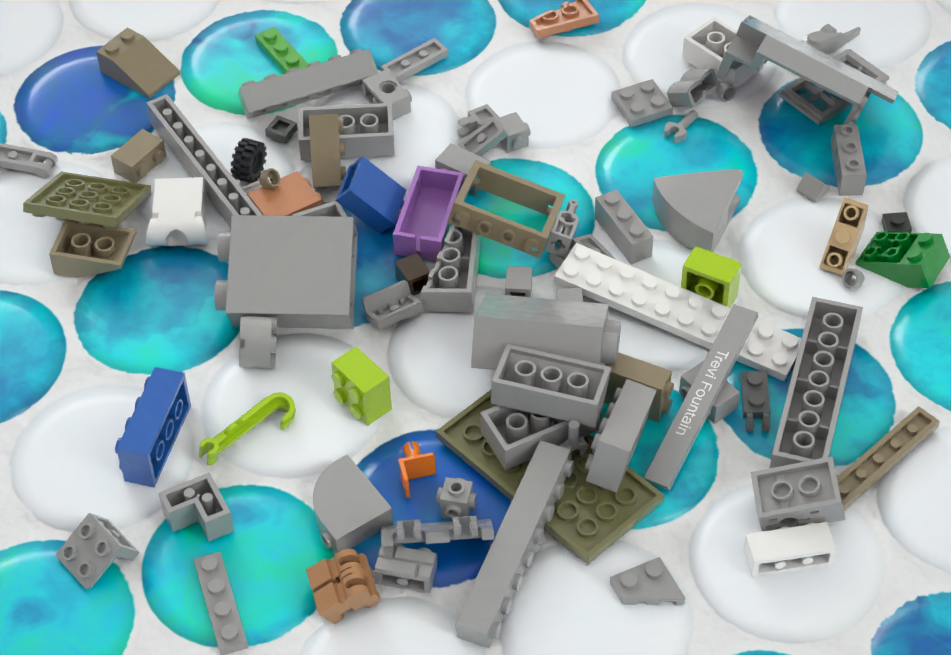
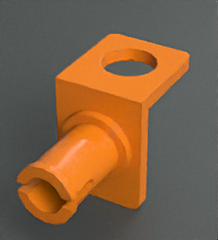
[398,441,436,498]

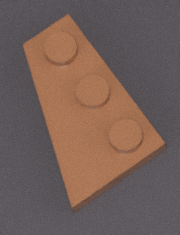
[529,0,599,38]

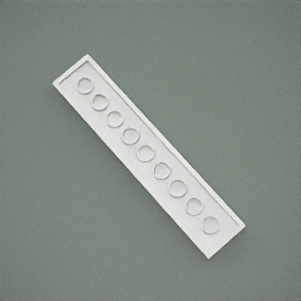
[553,243,801,382]

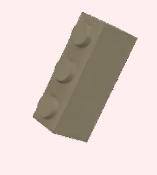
[309,113,346,187]

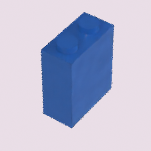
[335,156,407,234]

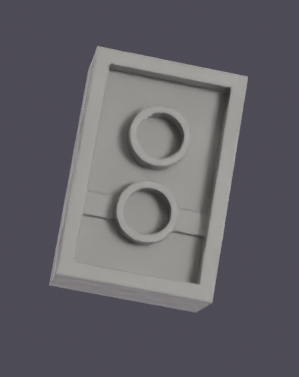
[751,456,846,532]

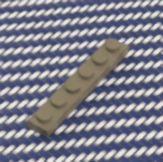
[837,406,940,511]

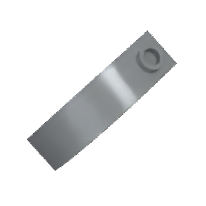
[313,454,393,553]

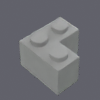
[158,472,234,541]

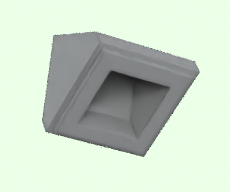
[796,172,830,202]

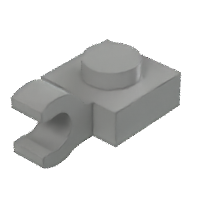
[457,104,499,137]

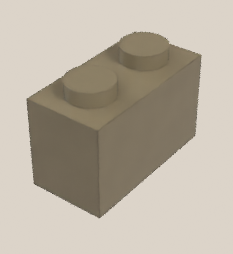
[111,129,167,183]

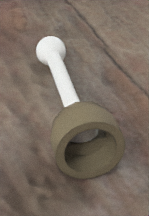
[240,168,281,191]

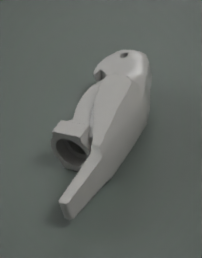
[801,24,861,54]

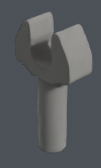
[664,110,698,144]
[559,420,588,456]

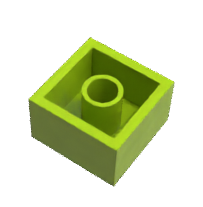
[681,246,742,308]
[331,346,392,426]

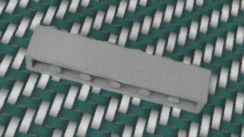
[238,49,378,119]

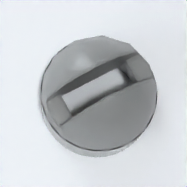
[716,81,736,102]
[842,268,865,289]

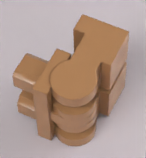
[306,549,381,624]

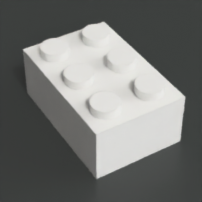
[682,16,764,88]

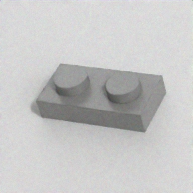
[458,116,508,156]

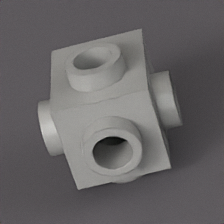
[436,477,477,520]

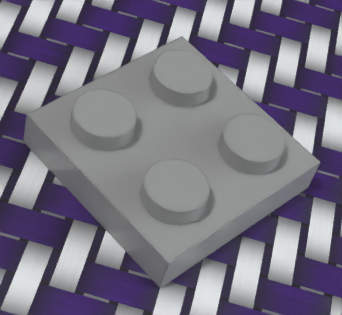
[611,79,673,127]

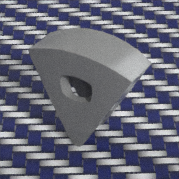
[652,169,743,252]

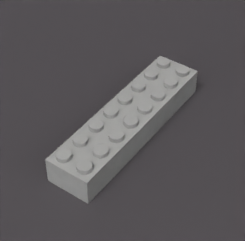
[770,296,863,468]

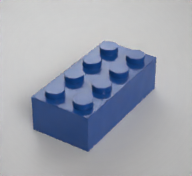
[115,367,191,488]

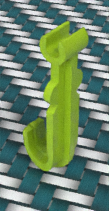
[199,392,296,465]

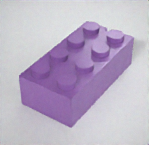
[393,166,465,261]

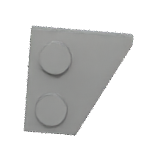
[610,557,686,606]

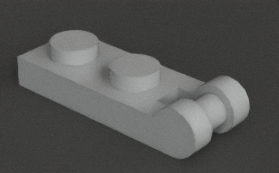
[0,143,58,178]

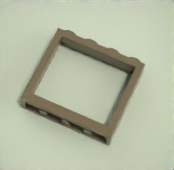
[447,160,565,258]

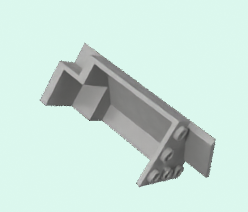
[716,15,899,125]

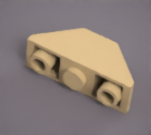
[819,197,869,276]

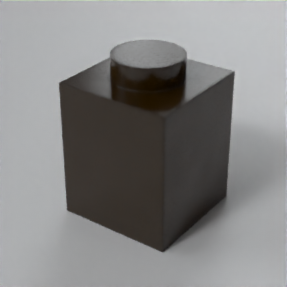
[395,253,430,296]

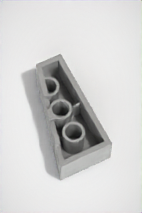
[421,218,482,312]

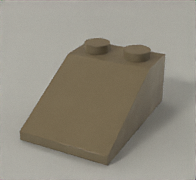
[96,27,180,99]
[49,220,137,278]

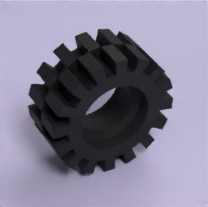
[230,138,267,183]

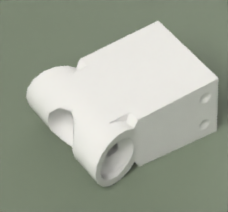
[146,177,208,247]

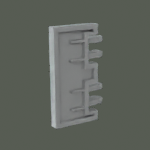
[381,516,494,547]

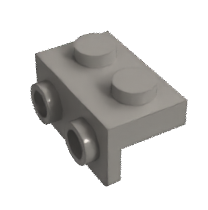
[362,280,424,330]

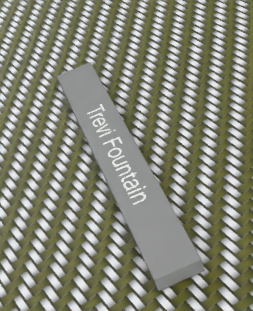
[644,304,758,491]

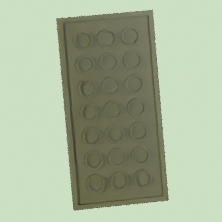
[436,390,664,565]

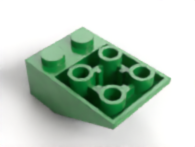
[855,231,950,289]

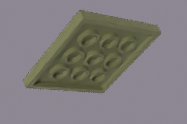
[23,171,151,229]

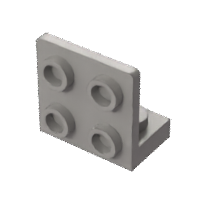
[56,513,140,590]

